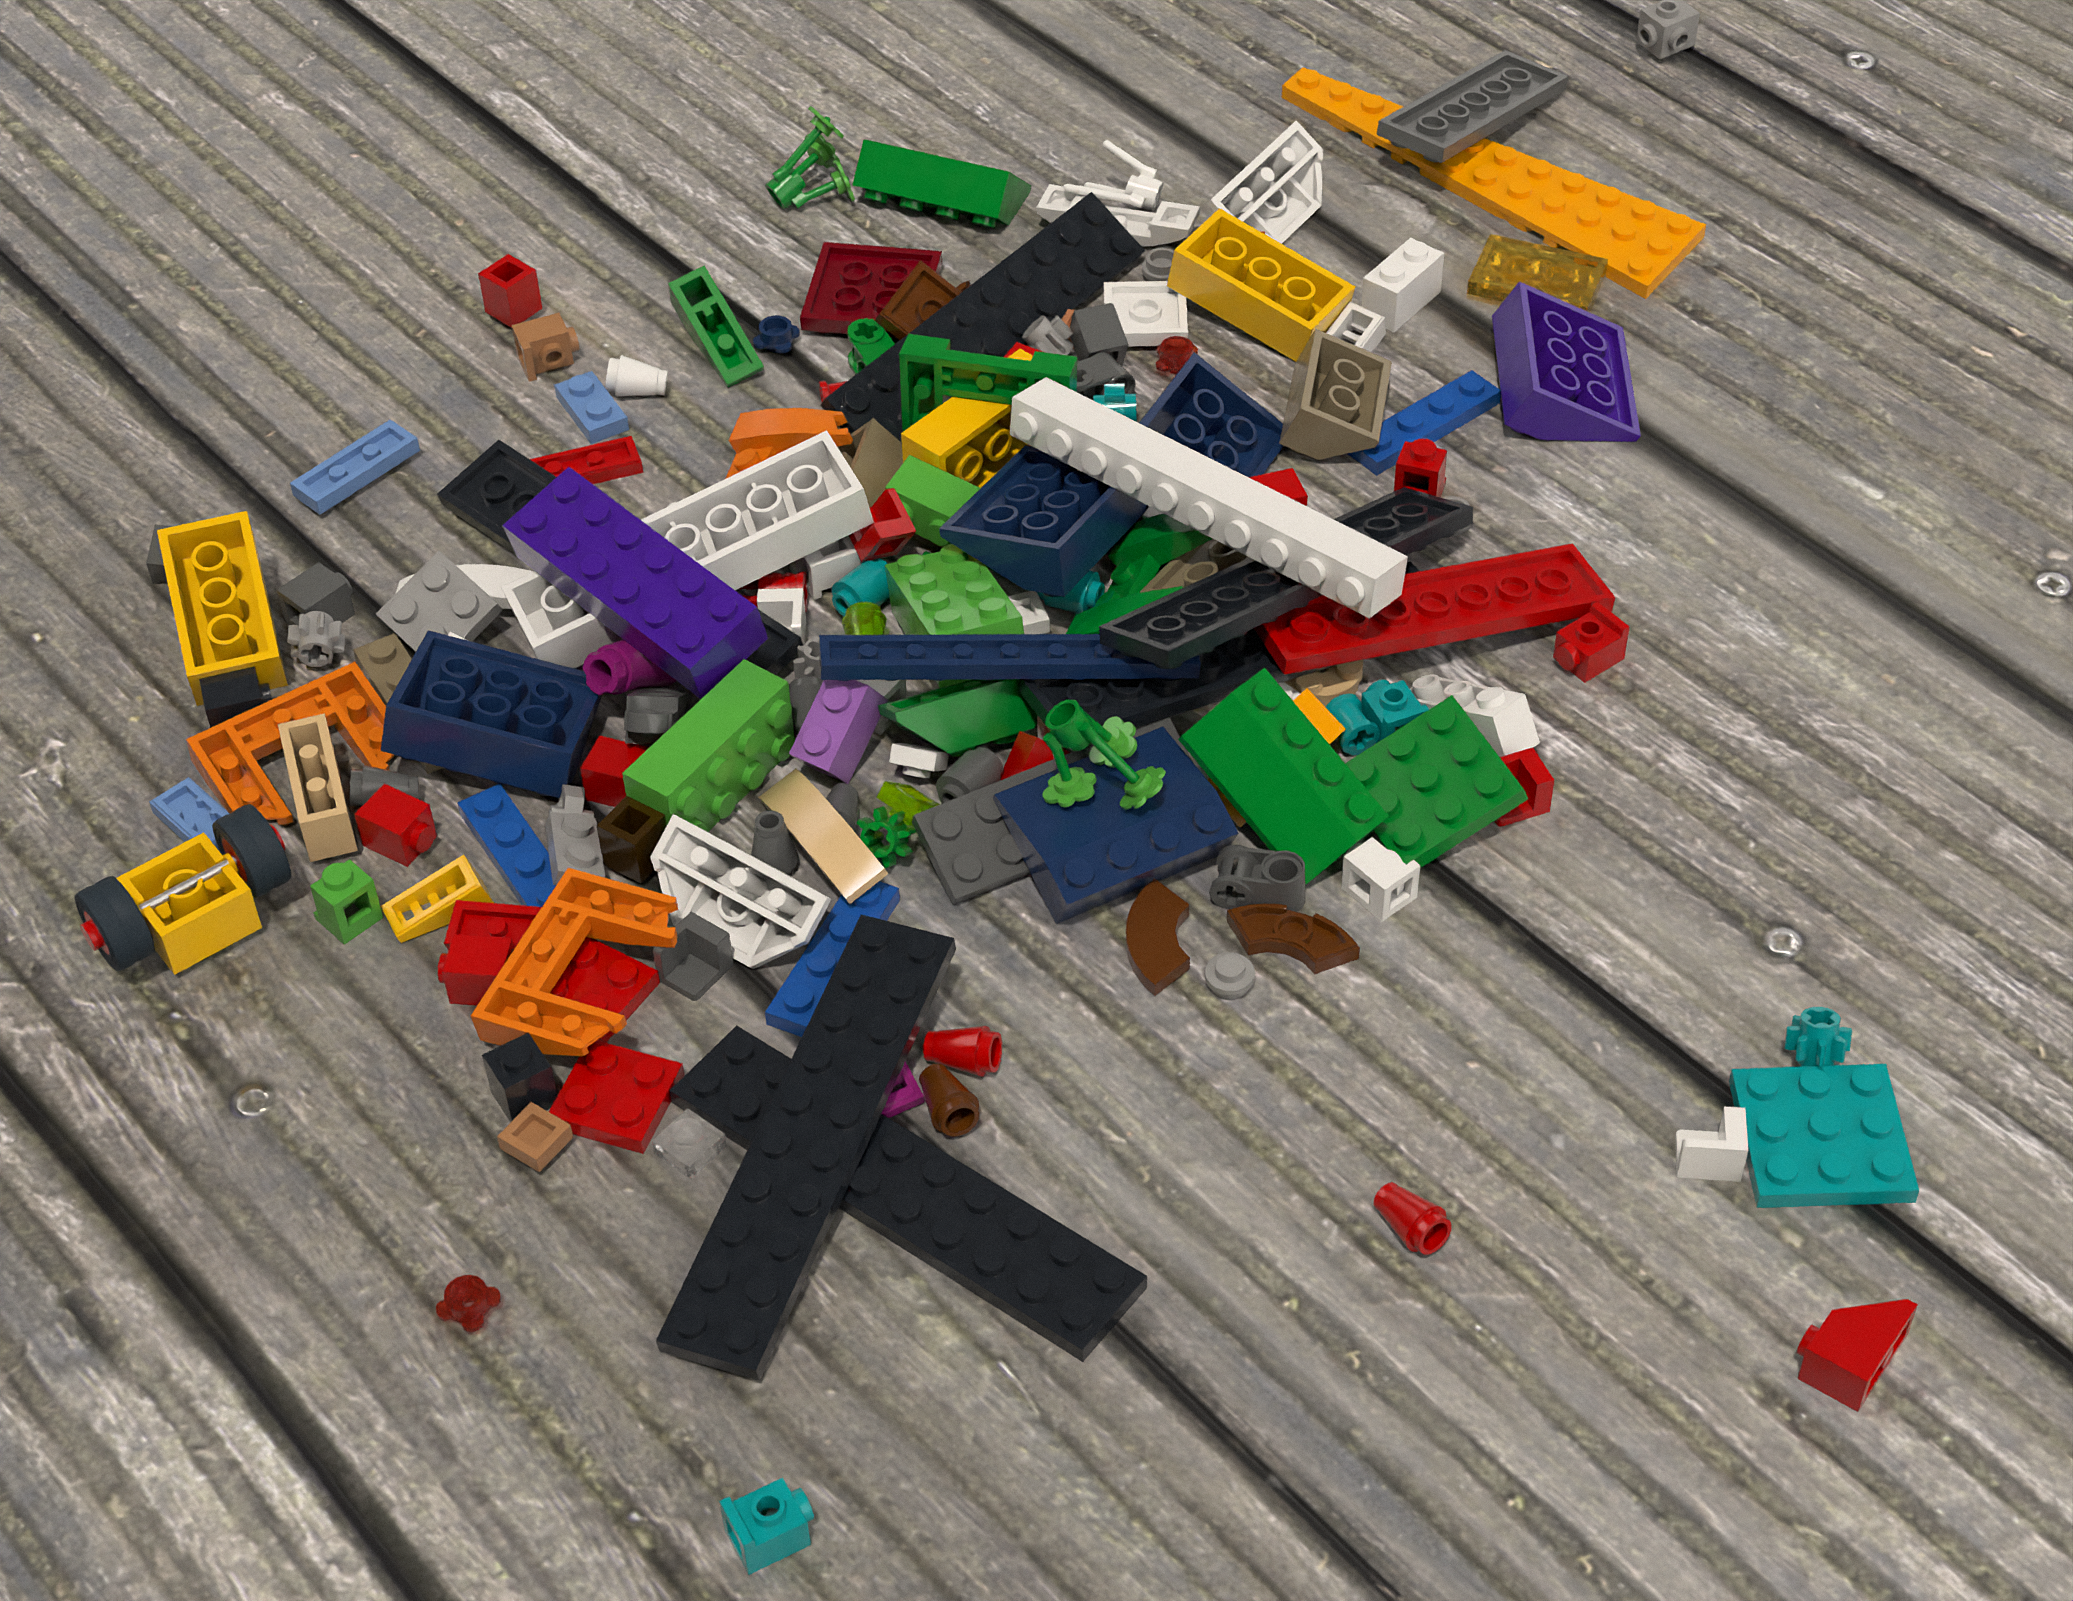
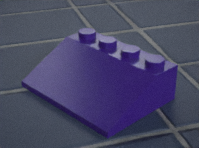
[1492,281,1641,442]

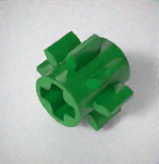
[857,806,916,868]

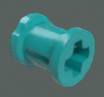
[1326,693,1380,756]

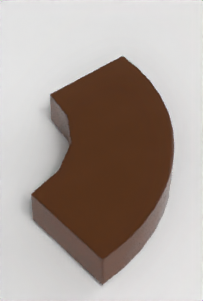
[1126,878,1190,996]
[1227,904,1360,974]

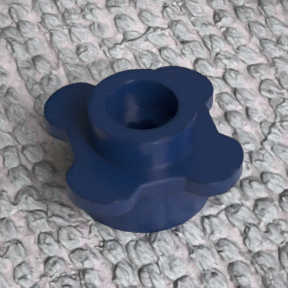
[753,315,800,353]

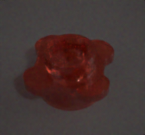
[1156,336,1198,374]
[436,1275,501,1332]

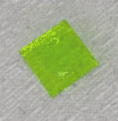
[876,781,940,826]

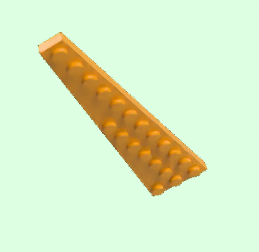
[1282,67,1706,299]

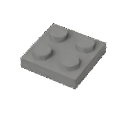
[376,550,503,652]

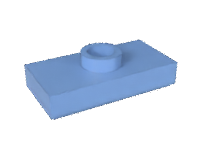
[149,777,230,853]

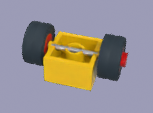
[74,804,292,975]

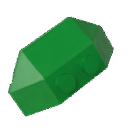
[878,679,1038,757]

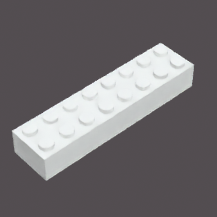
[501,430,874,669]

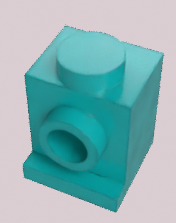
[1361,680,1429,743]
[719,1477,814,1575]

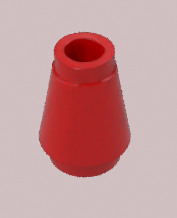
[923,1026,1002,1077]
[1373,1182,1452,1255]

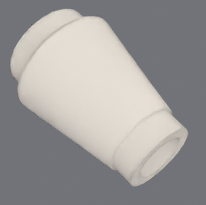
[605,355,668,396]

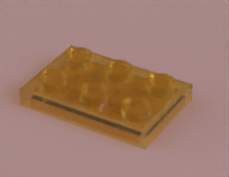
[1467,234,1608,312]

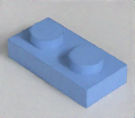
[554,371,629,444]

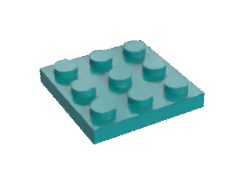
[1729,1064,1919,1208]

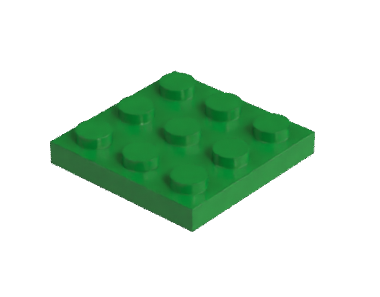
[1345,695,1528,868]

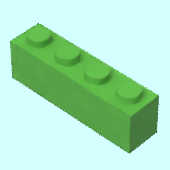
[885,455,996,572]

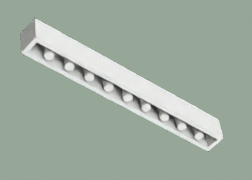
[1010,377,1408,618]

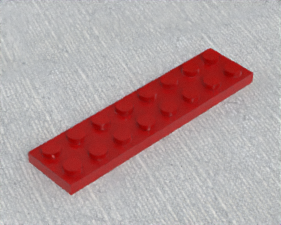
[1254,543,1616,675]

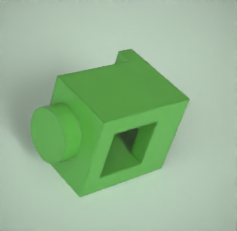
[310,859,383,945]

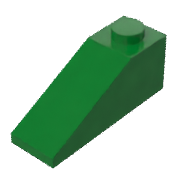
[668,265,764,388]

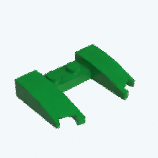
[899,334,1078,432]
[1066,513,1213,634]

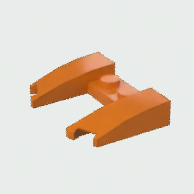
[725,408,853,479]
[186,662,395,825]
[471,868,678,1056]

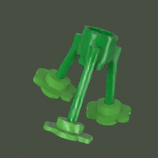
[765,106,855,209]
[1042,700,1166,810]

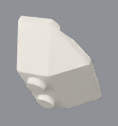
[1207,121,1323,244]
[650,814,831,969]

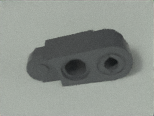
[624,688,692,744]

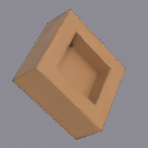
[497,1102,573,1172]

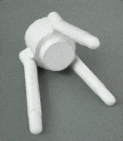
[1063,140,1164,211]

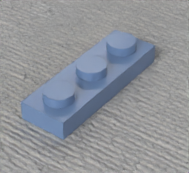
[290,419,420,515]

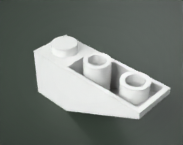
[1410,674,1540,757]

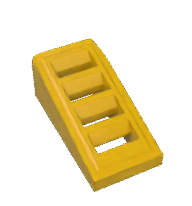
[381,855,494,943]

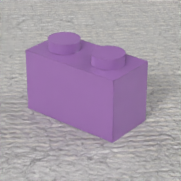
[789,680,888,784]

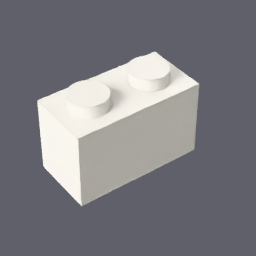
[1361,238,1444,332]

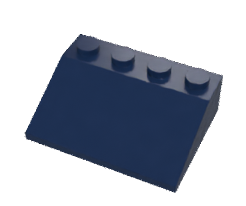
[1139,352,1283,512]
[939,445,1147,597]
[381,630,602,798]
[993,727,1239,924]

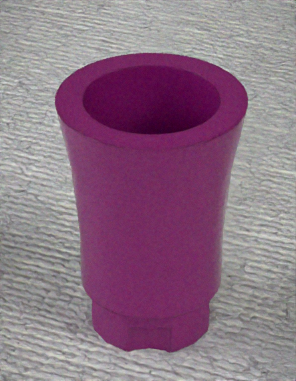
[583,639,677,695]

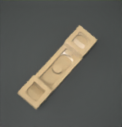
[758,768,888,904]

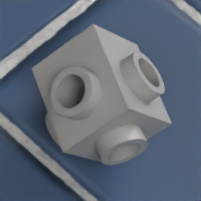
[1636,0,1700,59]

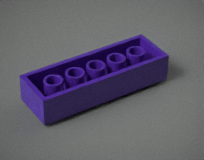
[502,467,768,699]

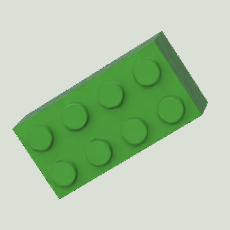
[885,544,1024,688]
[622,659,795,832]

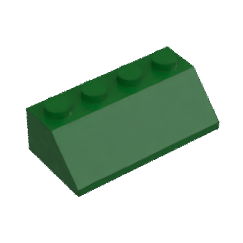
[852,139,1032,229]
[1178,668,1389,885]

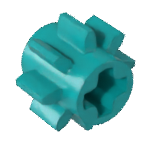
[1093,383,1137,422]
[1785,1007,1852,1067]

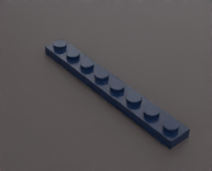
[819,634,1201,681]

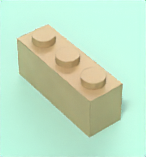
[278,713,358,862]

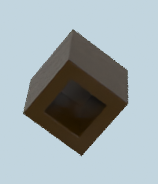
[597,795,667,884]

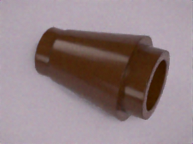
[919,1064,979,1137]

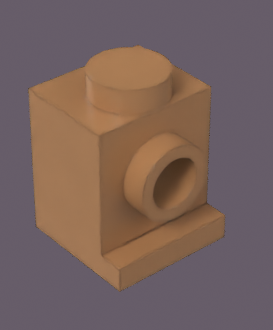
[511,313,580,382]

